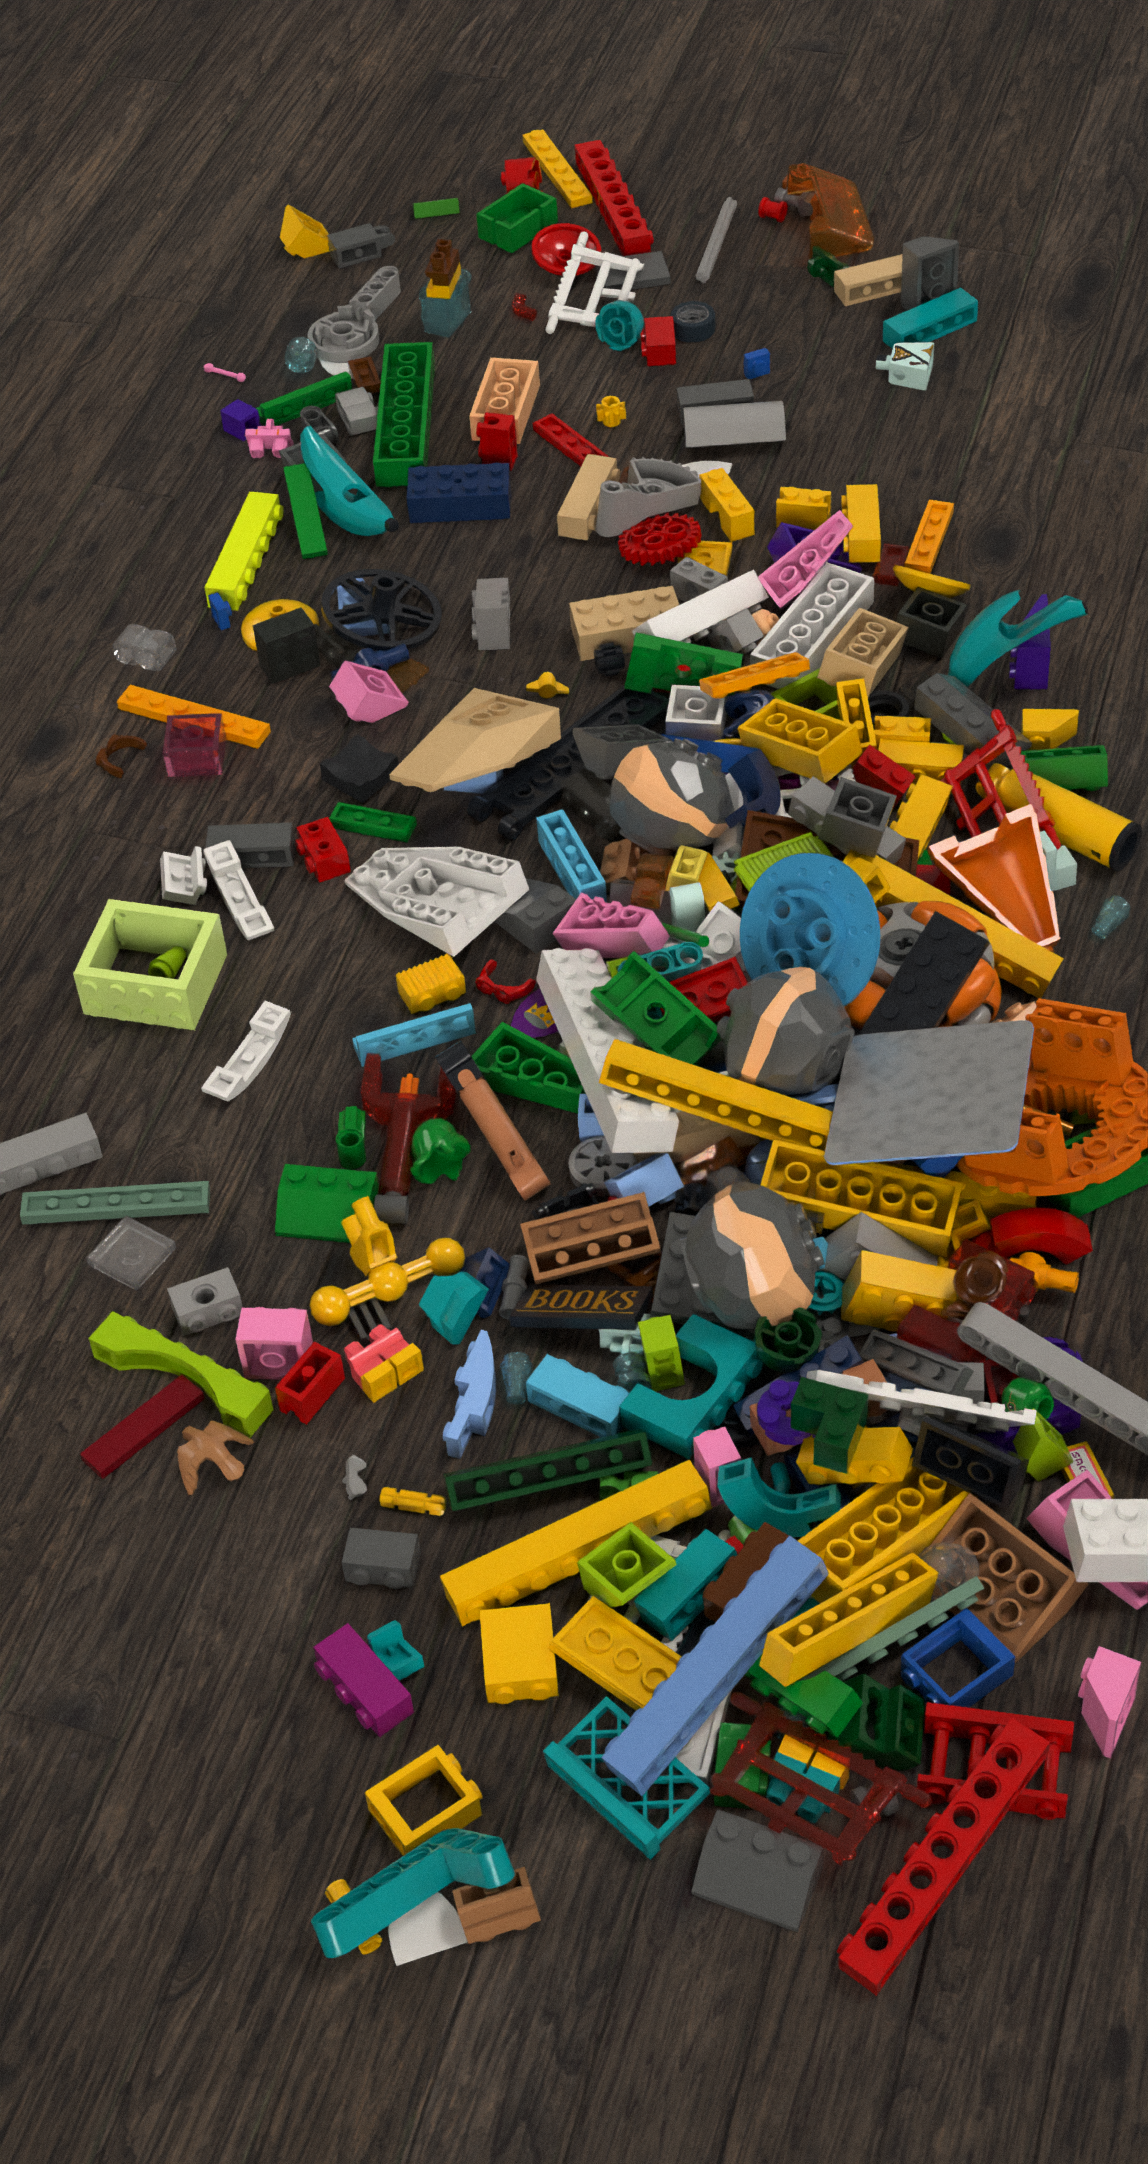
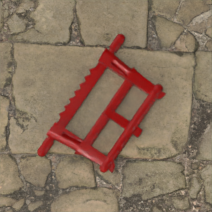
[940,709,1061,850]

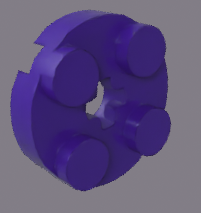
[757,1380,816,1445]

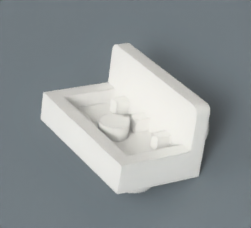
[160,846,207,905]

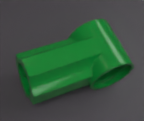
[336,1106,367,1169]

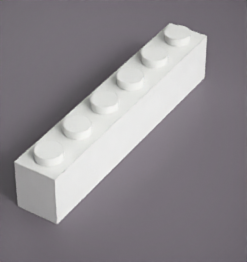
[632,570,769,643]

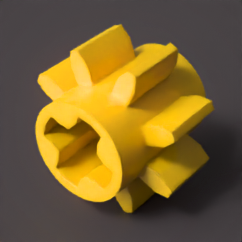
[596,396,626,427]

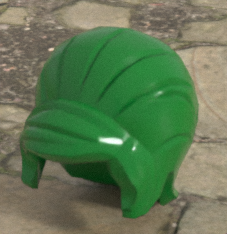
[410,1118,471,1184]

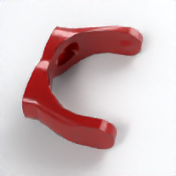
[476,959,536,1004]

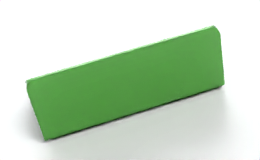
[412,198,460,219]

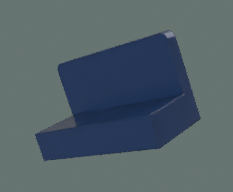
[460,1247,510,1318]

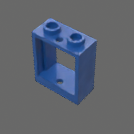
[900,1608,1015,1708]

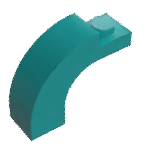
[717,1457,841,1537]

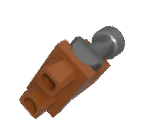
[774,171,842,221]

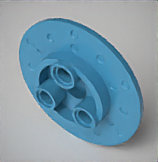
[740,853,880,1007]

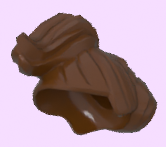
[940,1251,1008,1320]

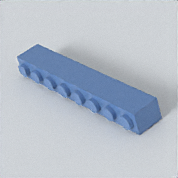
[601,1535,829,1796]

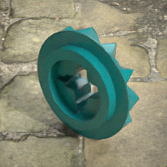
[806,1270,844,1315]

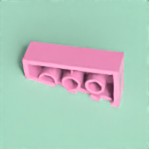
[552,893,670,958]

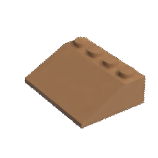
[921,1493,1089,1663]

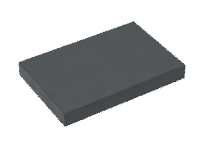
[594,251,671,290]

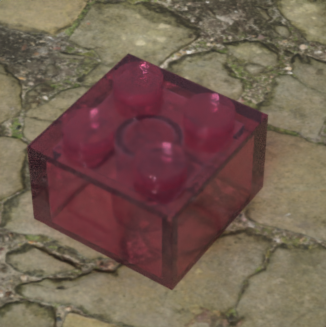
[163,713,226,777]

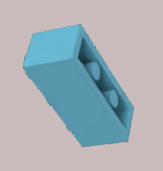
[526,1354,629,1437]

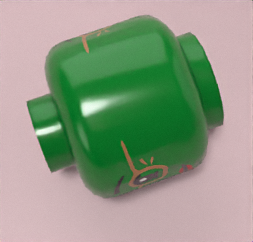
[1002,1377,1054,1419]

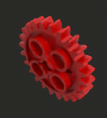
[618,513,702,566]

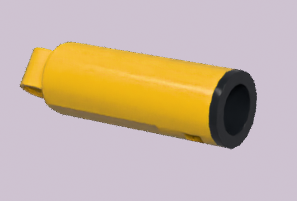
[975,763,1142,871]

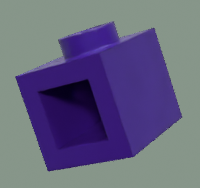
[220,399,261,441]

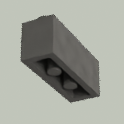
[676,379,754,425]
[205,822,295,869]

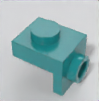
[367,1620,425,1680]

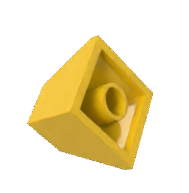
[280,204,329,259]

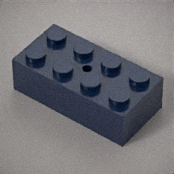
[407,463,511,523]

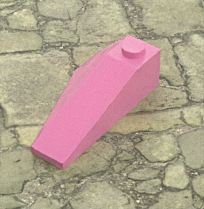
[1026,1469,1148,1610]

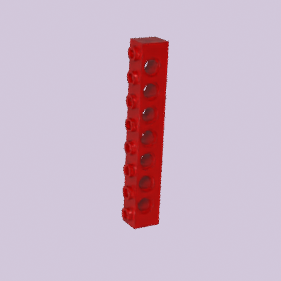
[575,140,654,256]
[837,1717,1050,1996]

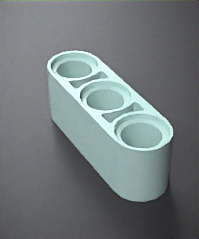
[670,882,705,944]

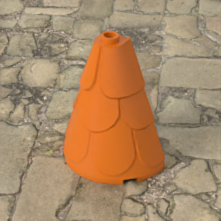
[927,804,1060,953]

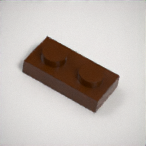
[347,356,381,394]

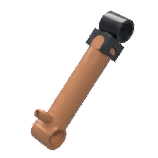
[435,1041,551,1201]

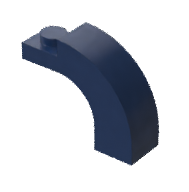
[725,749,781,829]

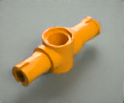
[1004,1252,1079,1296]

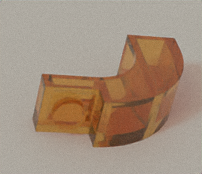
[631,853,675,909]

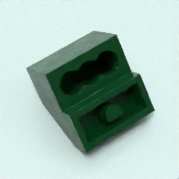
[827,1674,925,1771]

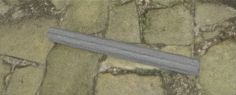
[696,197,737,284]

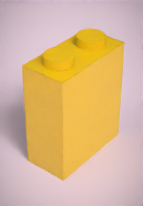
[480,1603,559,1704]

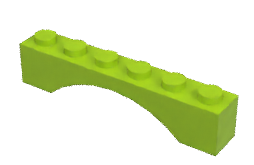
[89,1311,273,1438]

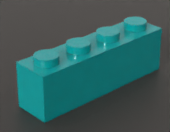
[883,287,978,349]

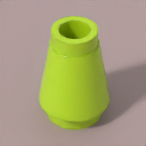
[148,946,187,979]

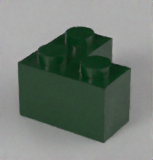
[791,1377,869,1474]

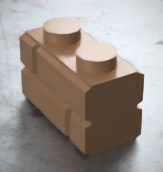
[452,1866,541,1944]

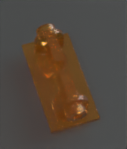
[677,1135,746,1186]

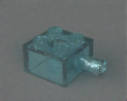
[419,269,472,338]

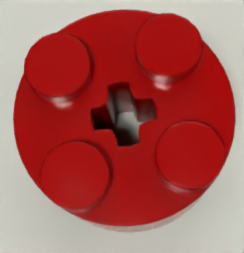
[501,157,543,194]

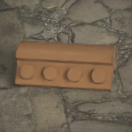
[520,1192,661,1284]

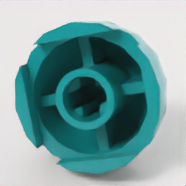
[595,300,644,351]

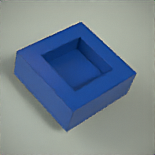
[744,348,770,379]
[208,592,232,630]

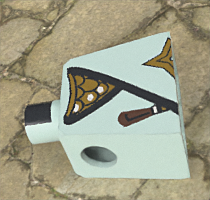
[876,342,934,390]

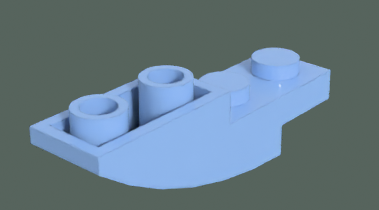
[443,1330,496,1459]

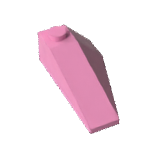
[758,510,853,610]

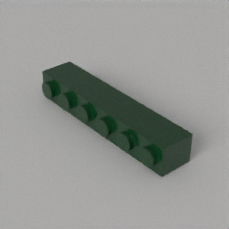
[443,1429,652,1511]

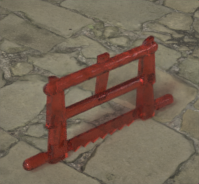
[710,1692,933,1866]

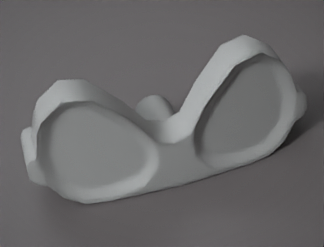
[342,1455,367,1500]

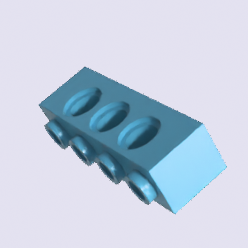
[536,809,607,902]

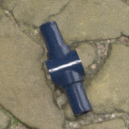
[330,643,410,681]

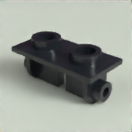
[531,1182,599,1220]

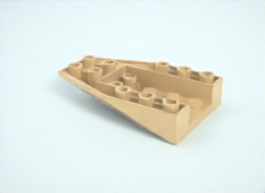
[389,688,561,792]

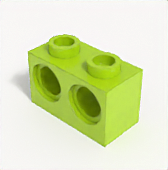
[638,1315,685,1391]

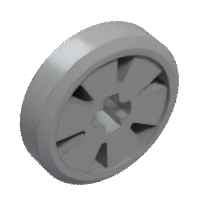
[569,1136,637,1196]

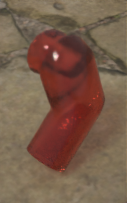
[511,293,537,321]

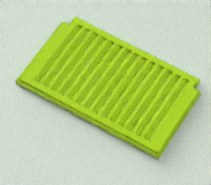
[734,832,834,892]

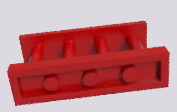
[916,1702,1074,1820]

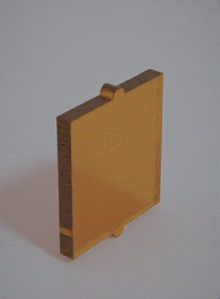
[386,658,429,693]

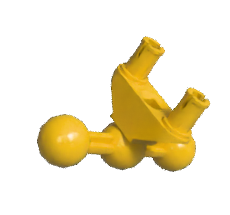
[310,1196,465,1326]

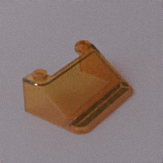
[786,163,874,259]

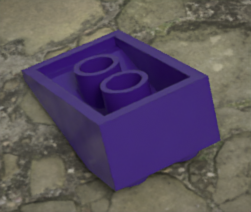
[767,522,862,573]
[1009,594,1051,689]

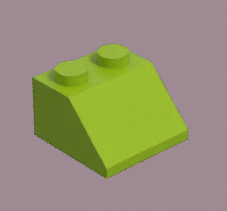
[577,1522,677,1607]

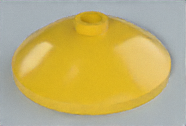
[893,565,971,598]
[241,599,320,651]

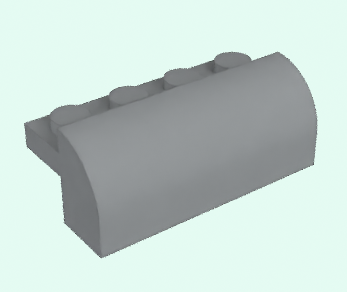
[683,401,786,448]

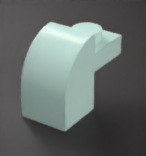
[1040,831,1077,891]

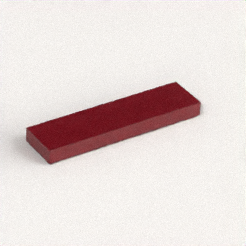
[80,1374,205,1479]

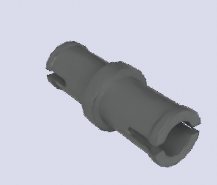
[499,1255,530,1320]

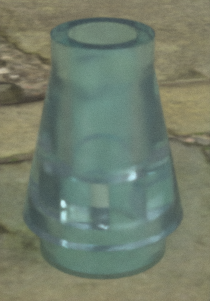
[1091,895,1131,939]
[500,1352,533,1404]

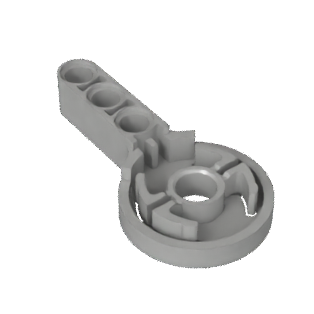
[308,266,401,363]

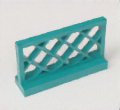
[543,1696,711,1860]

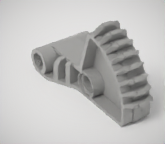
[595,457,701,537]

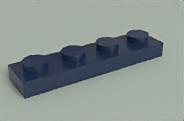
[733,1335,864,1436]

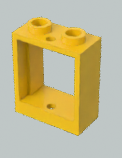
[365,1745,483,1856]

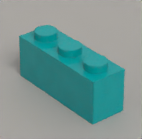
[634,1529,738,1642]

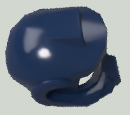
[721,690,775,739]

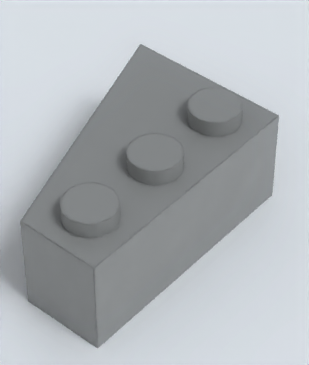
[472,578,510,650]
[820,1212,938,1280]

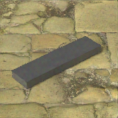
[859,1329,974,1396]

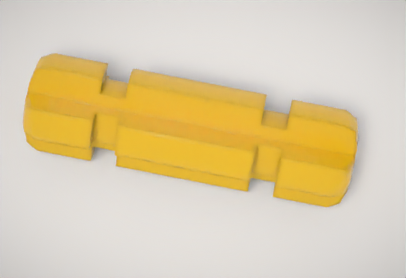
[379,1487,446,1516]

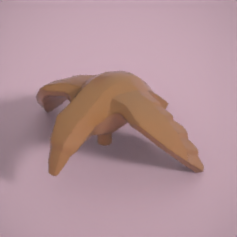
[177,1421,254,1495]

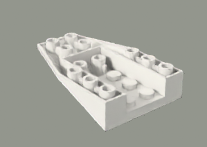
[344,847,529,957]

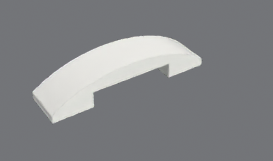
[203,840,274,940]
[201,1001,291,1102]

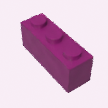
[313,1623,414,1737]

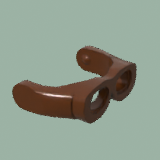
[95,734,147,778]

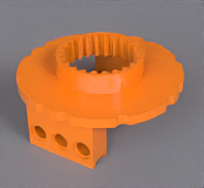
[956,998,1148,1196]

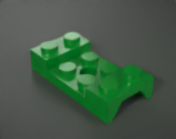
[624,632,743,697]
[590,951,722,1065]

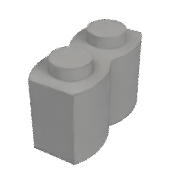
[335,387,378,436]

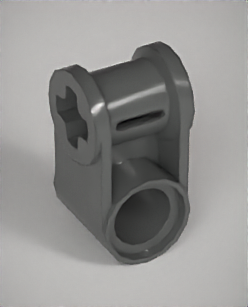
[300,406,339,444]

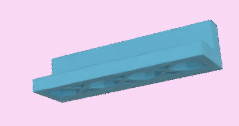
[352,1003,476,1067]

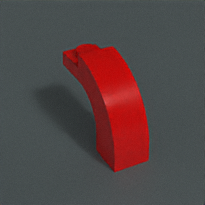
[972,1208,1093,1265]

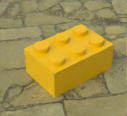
[841,1250,957,1333]

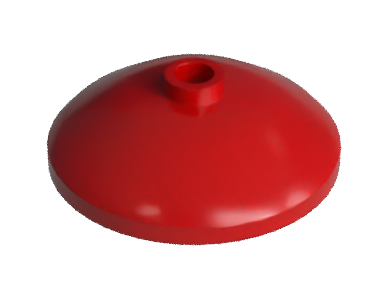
[531,223,601,276]

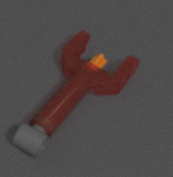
[361,1053,456,1224]

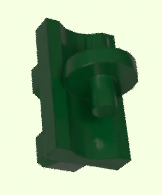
[807,246,849,287]

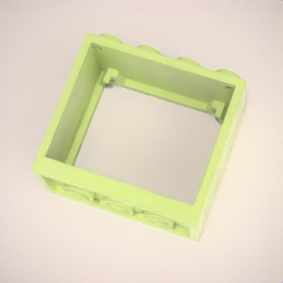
[73,899,227,1030]

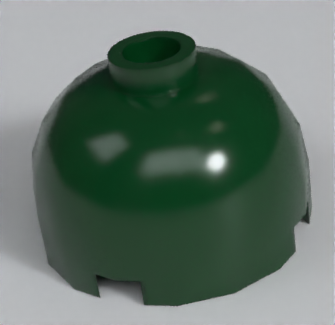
[754,1307,822,1373]

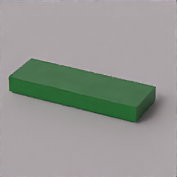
[329,802,417,843]

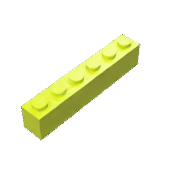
[204,492,284,611]

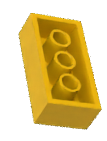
[738,698,863,784]

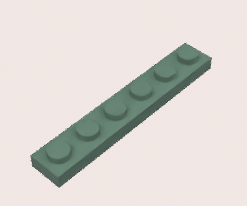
[20,1181,210,1224]
[799,1576,984,1681]

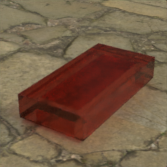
[873,543,910,586]

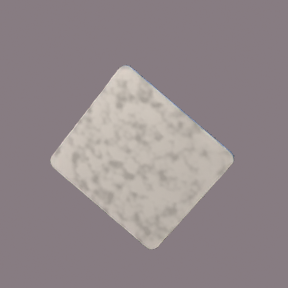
[824,1020,1034,1165]

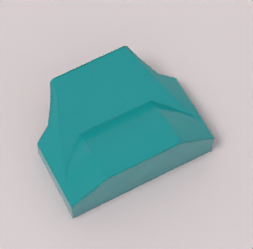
[419,1272,489,1344]

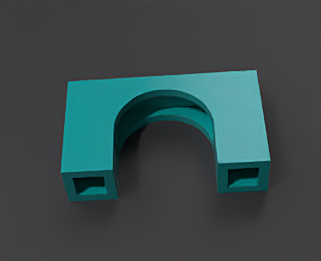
[619,1314,763,1459]

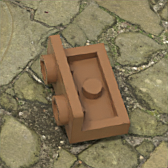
[600,838,649,893]

